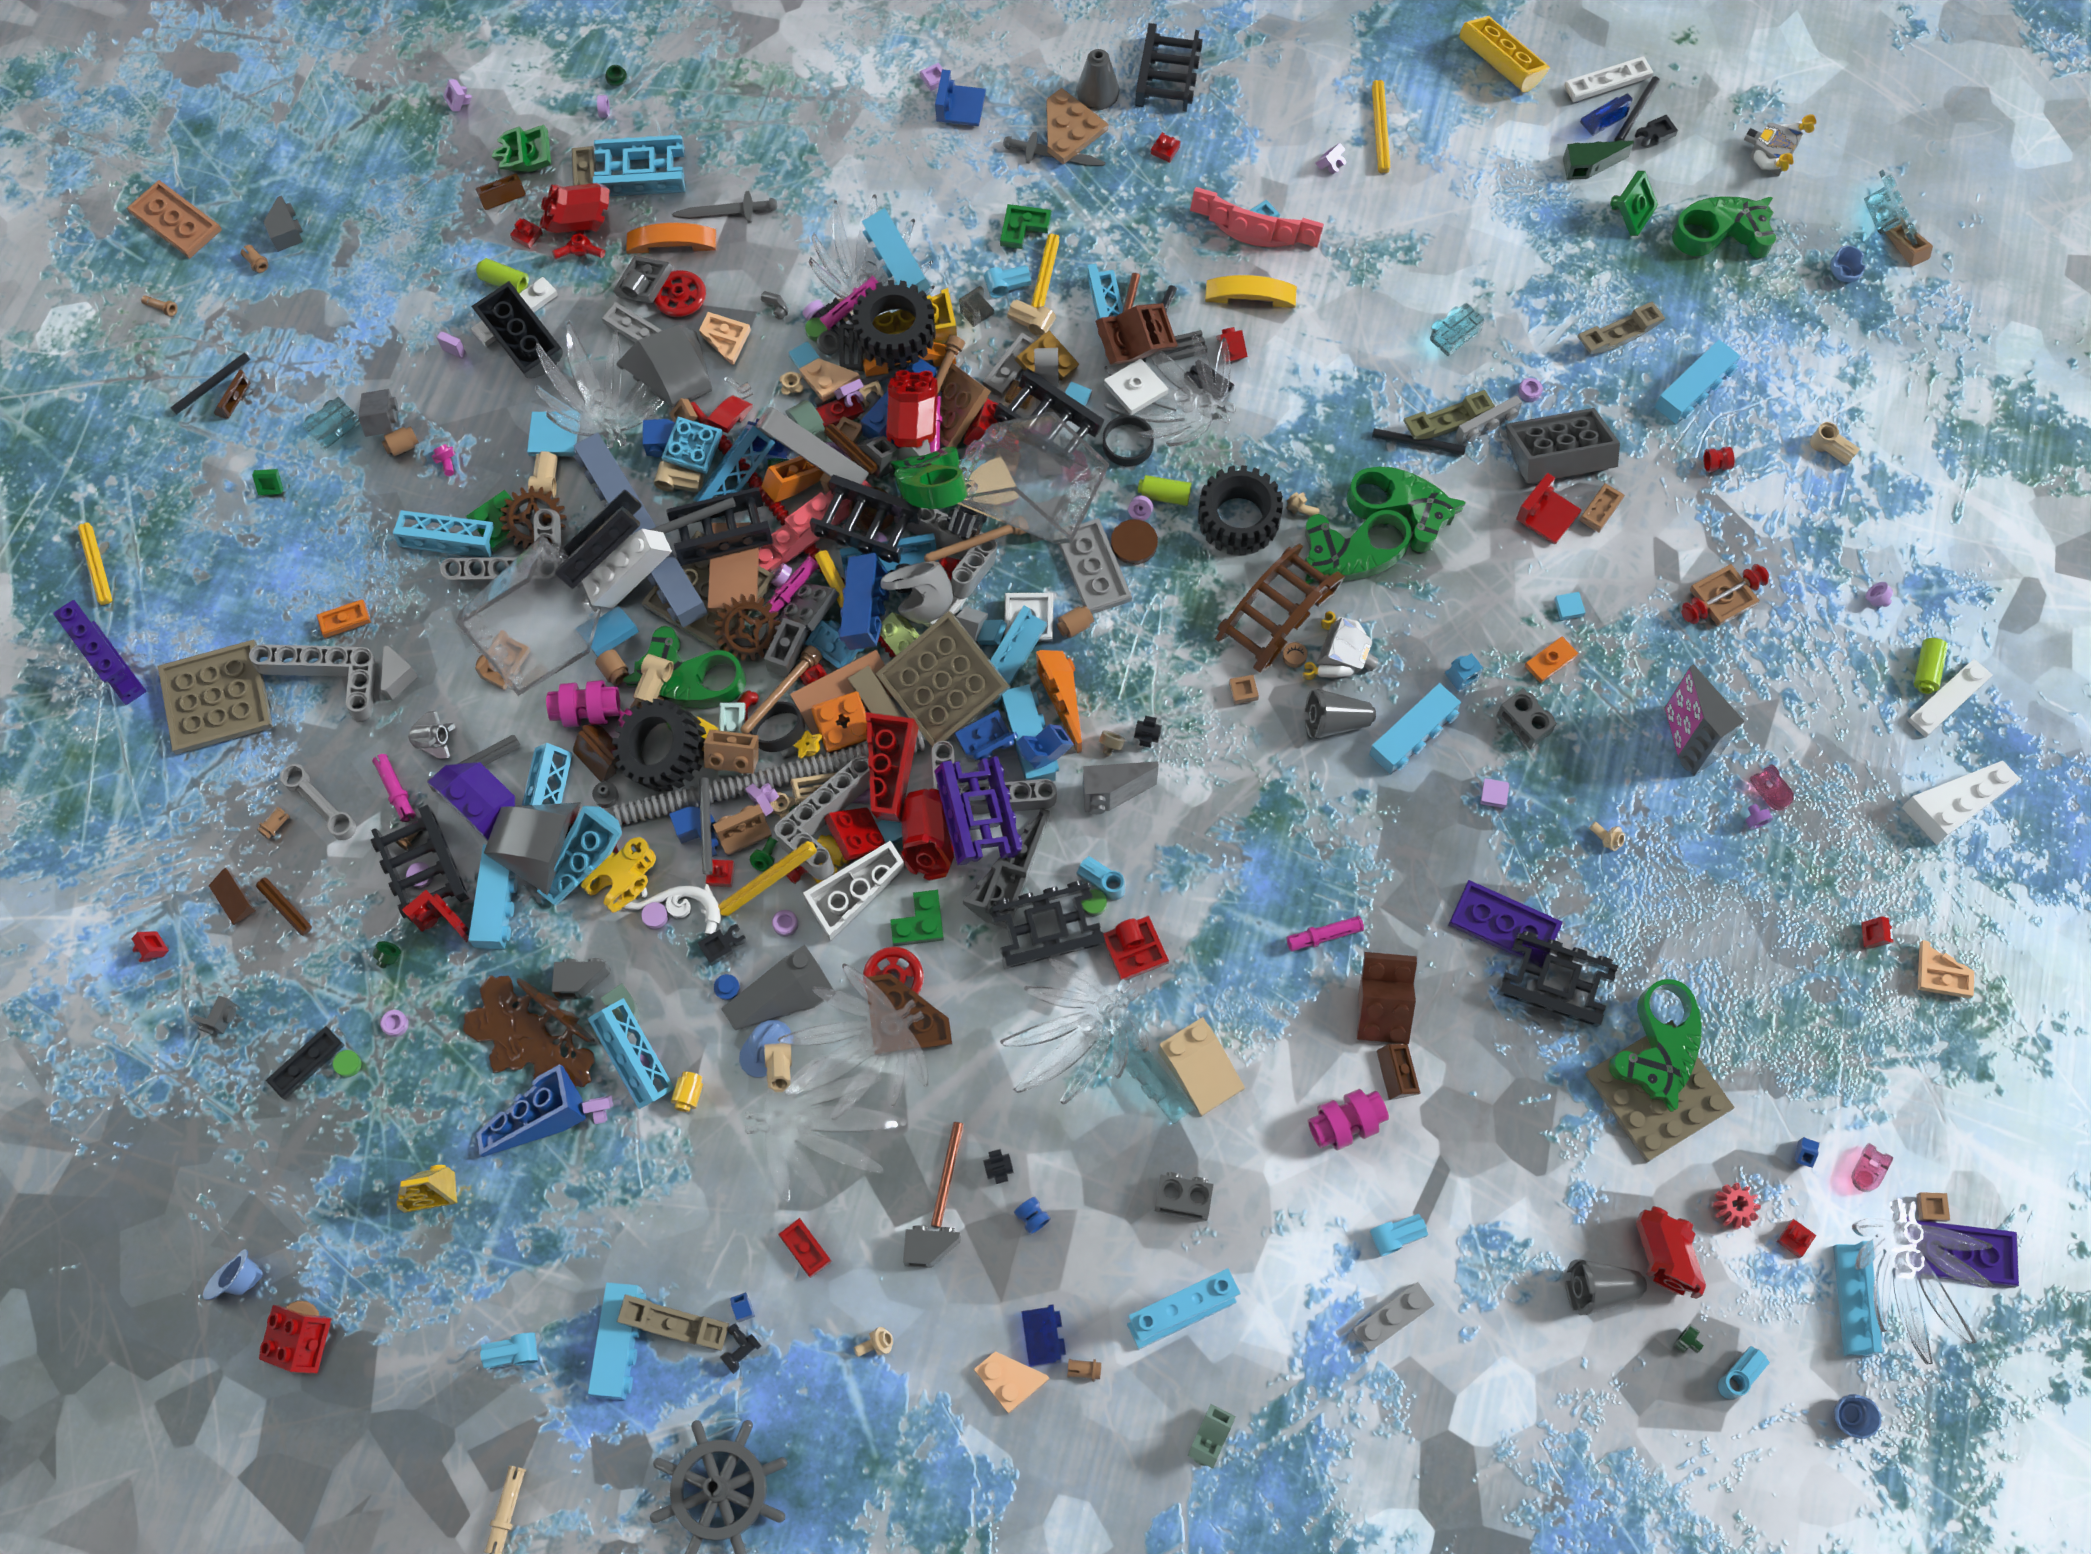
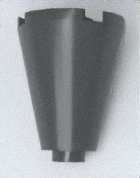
[1076,49,1119,110]
[1305,689,1376,738]
[1566,1259,1647,1315]

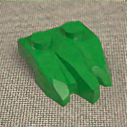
[491,124,551,172]

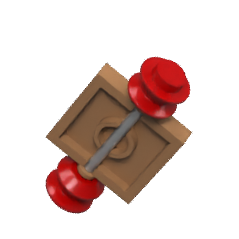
[1681,564,1769,627]

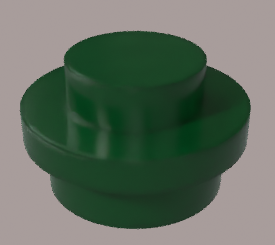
[605,65,627,86]

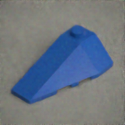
[476,1064,586,1157]

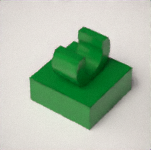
[252,469,283,495]

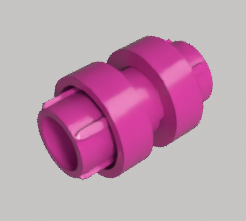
[546,680,621,728]
[1308,1089,1389,1150]

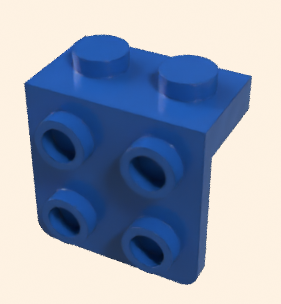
[954,710,1018,761]

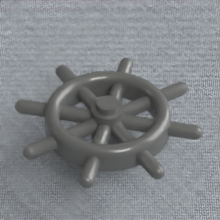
[650,1420,788,1554]

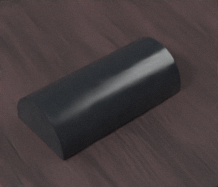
[471,281,563,379]

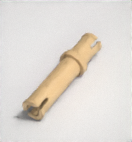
[484,1466,526,1554]

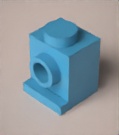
[1445,653,1483,692]

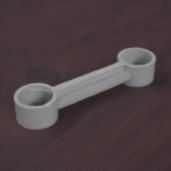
[280,764,356,840]

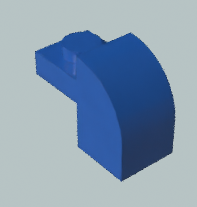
[1016,724,1074,769]
[669,807,719,857]

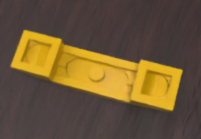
[1205,275,1297,308]

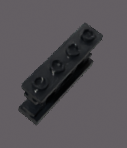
[989,880,1106,970]
[1497,931,1619,1027]

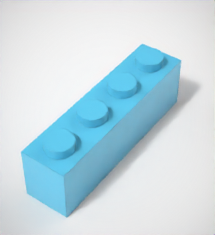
[862,208,931,293]
[1654,339,1741,424]
[1369,683,1461,775]
[1001,684,1059,781]
[469,844,518,949]
[588,1282,646,1400]

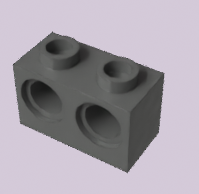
[1497,688,1557,749]
[1155,1172,1214,1221]

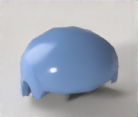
[1830,245,1866,283]
[1834,1394,1881,1439]

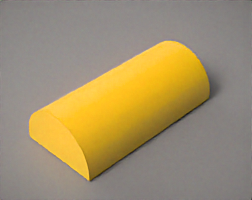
[1459,16,1550,93]

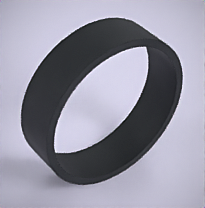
[1103,415,1154,467]
[750,702,805,752]

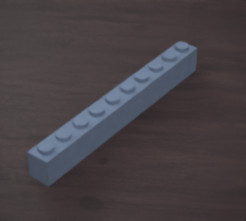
[573,432,708,628]

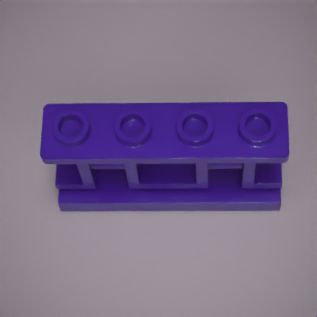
[53,600,147,705]
[934,756,1022,866]

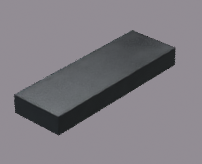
[265,1026,345,1100]

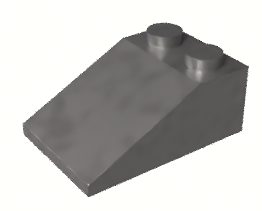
[1083,761,1159,815]

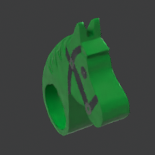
[1672,197,1776,258]
[891,447,968,509]
[1346,466,1466,553]
[1305,510,1411,584]
[623,626,746,709]
[1609,979,1702,1112]

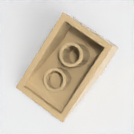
[1158,1017,1245,1117]

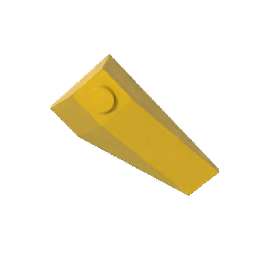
[396,1165,457,1213]

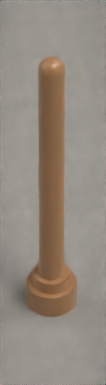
[935,335,965,395]
[924,514,1029,562]
[740,645,823,734]

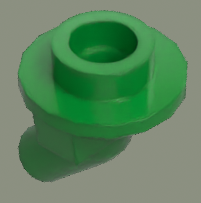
[749,837,778,872]

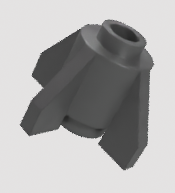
[408,711,455,759]

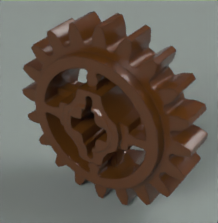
[500,486,567,552]
[714,594,781,661]

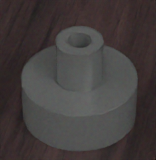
[592,781,619,808]

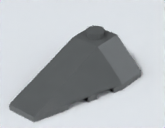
[721,945,836,1030]

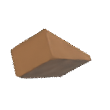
[1885,221,1933,266]

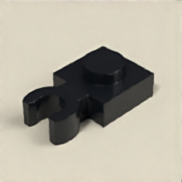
[1635,114,1678,146]
[698,924,746,966]

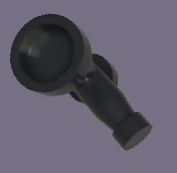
[720,1323,762,1374]

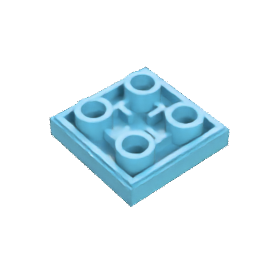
[527,412,580,456]
[661,417,723,474]

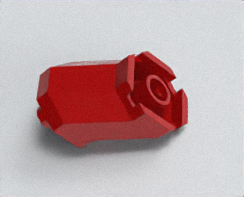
[539,183,610,233]
[886,370,938,448]
[900,788,954,881]
[1636,1206,1706,1299]

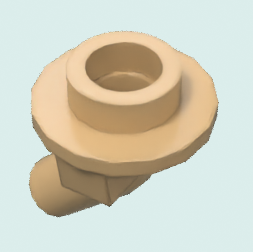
[1286,492,1319,516]
[1589,821,1625,851]
[853,1327,893,1357]

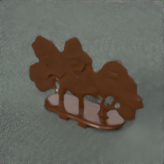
[463,975,595,1087]

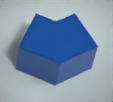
[1795,1137,1820,1168]
[730,1292,755,1322]

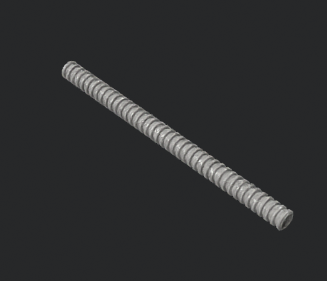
[613,730,925,826]

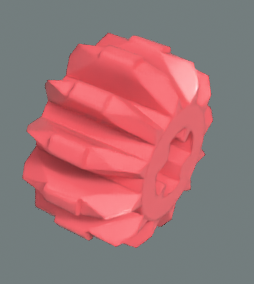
[1712,1183,1761,1230]

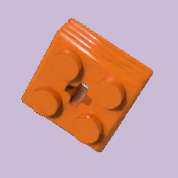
[811,691,867,753]

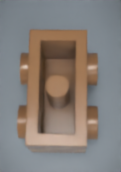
[704,730,759,774]

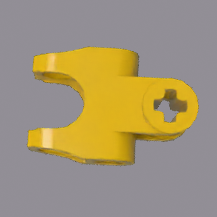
[581,837,656,913]

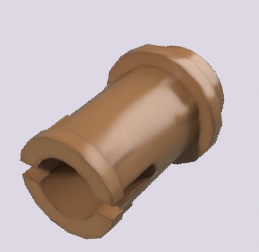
[241,245,268,273]
[257,807,290,839]
[1067,1359,1101,1382]

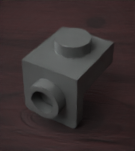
[192,995,237,1034]

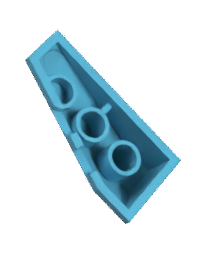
[537,806,622,905]

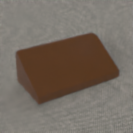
[476,173,526,210]
[214,370,251,419]
[582,725,619,769]
[573,731,616,782]
[209,868,256,925]
[1377,1044,1421,1100]

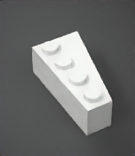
[582,529,672,608]
[1902,761,2020,845]
[803,841,904,941]

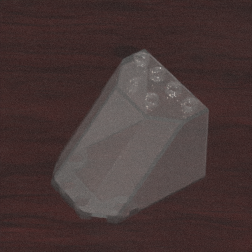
[958,411,1110,544]
[455,536,601,696]

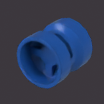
[1014,1197,1051,1235]

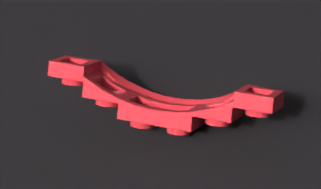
[1190,187,1324,247]
[759,480,872,572]

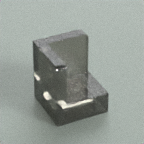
[959,286,994,327]

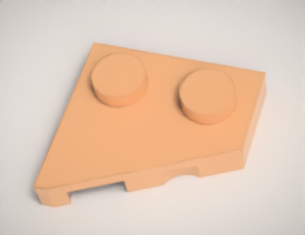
[699,312,751,365]
[799,358,861,402]
[1917,940,1974,999]
[974,1351,1050,1414]

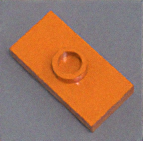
[316,599,371,638]
[1525,636,1579,683]

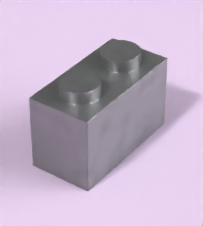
[358,389,398,437]
[764,618,809,677]

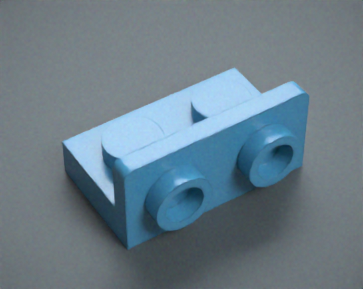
[805,619,865,669]

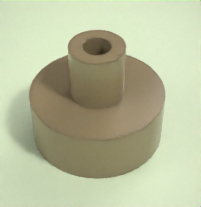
[1099,730,1125,756]

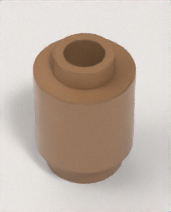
[382,426,419,457]
[1057,606,1094,638]
[595,649,629,686]

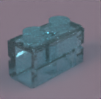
[1430,303,1485,356]
[301,396,360,451]

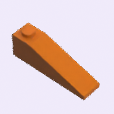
[761,456,853,503]

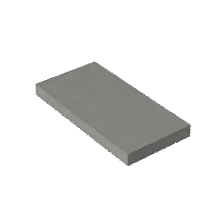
[1055,518,1132,614]

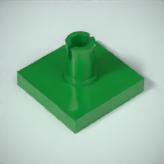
[1610,171,1658,236]

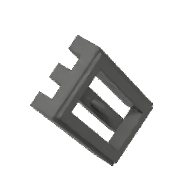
[1160,330,1208,363]

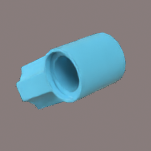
[984,265,1031,298]
[1076,856,1125,900]
[1370,1214,1428,1257]
[480,1333,538,1369]
[1718,1346,1770,1400]

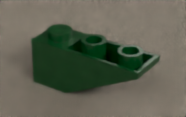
[1563,140,1634,180]

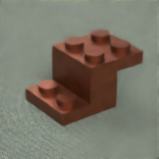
[1095,303,1178,365]
[1357,952,1417,1044]

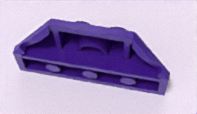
[427,762,515,841]

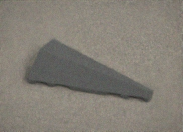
[963,808,1050,929]

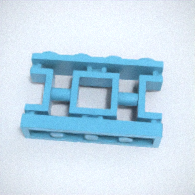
[593,135,685,197]

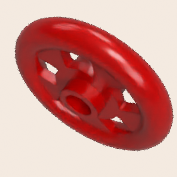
[653,270,706,317]
[862,947,924,994]

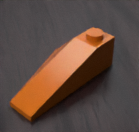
[1036,650,1082,753]

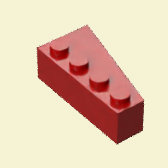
[865,712,919,822]

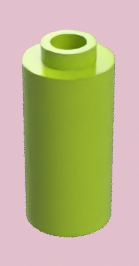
[476,258,529,293]
[1137,475,1192,506]
[1914,638,1948,694]

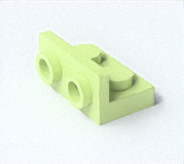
[880,612,920,655]

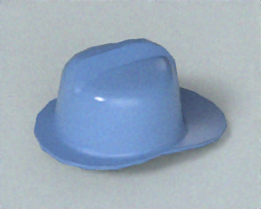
[739,1020,793,1077]
[203,1249,263,1300]

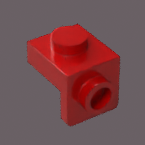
[1216,327,1248,362]

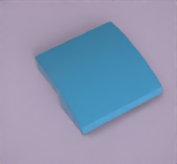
[577,606,639,657]

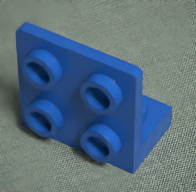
[935,69,986,126]

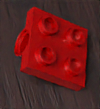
[824,807,886,860]
[1103,916,1169,982]

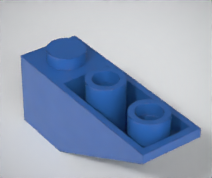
[643,419,675,457]

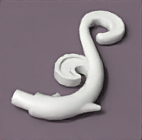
[618,884,721,936]

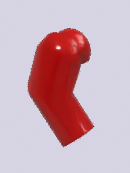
[736,690,759,722]

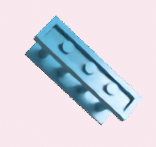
[1127,1268,1241,1350]

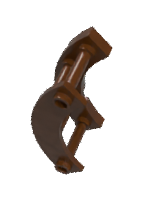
[1215,544,1345,673]

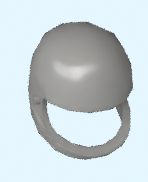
[881,561,953,624]

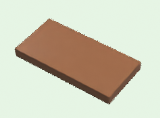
[126,180,222,259]
[708,522,759,612]
[790,650,893,735]

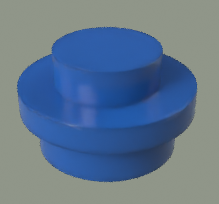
[714,974,740,1000]

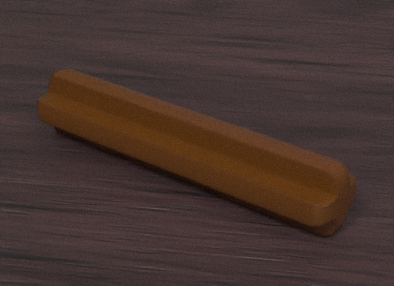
[824,424,878,475]
[256,877,312,936]

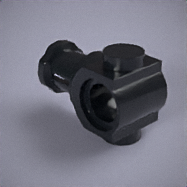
[947,505,988,539]

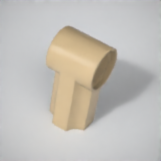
[1007,299,1056,337]
[1810,422,1860,466]
[528,451,558,498]
[653,461,704,493]
[633,654,674,703]
[764,1043,792,1092]

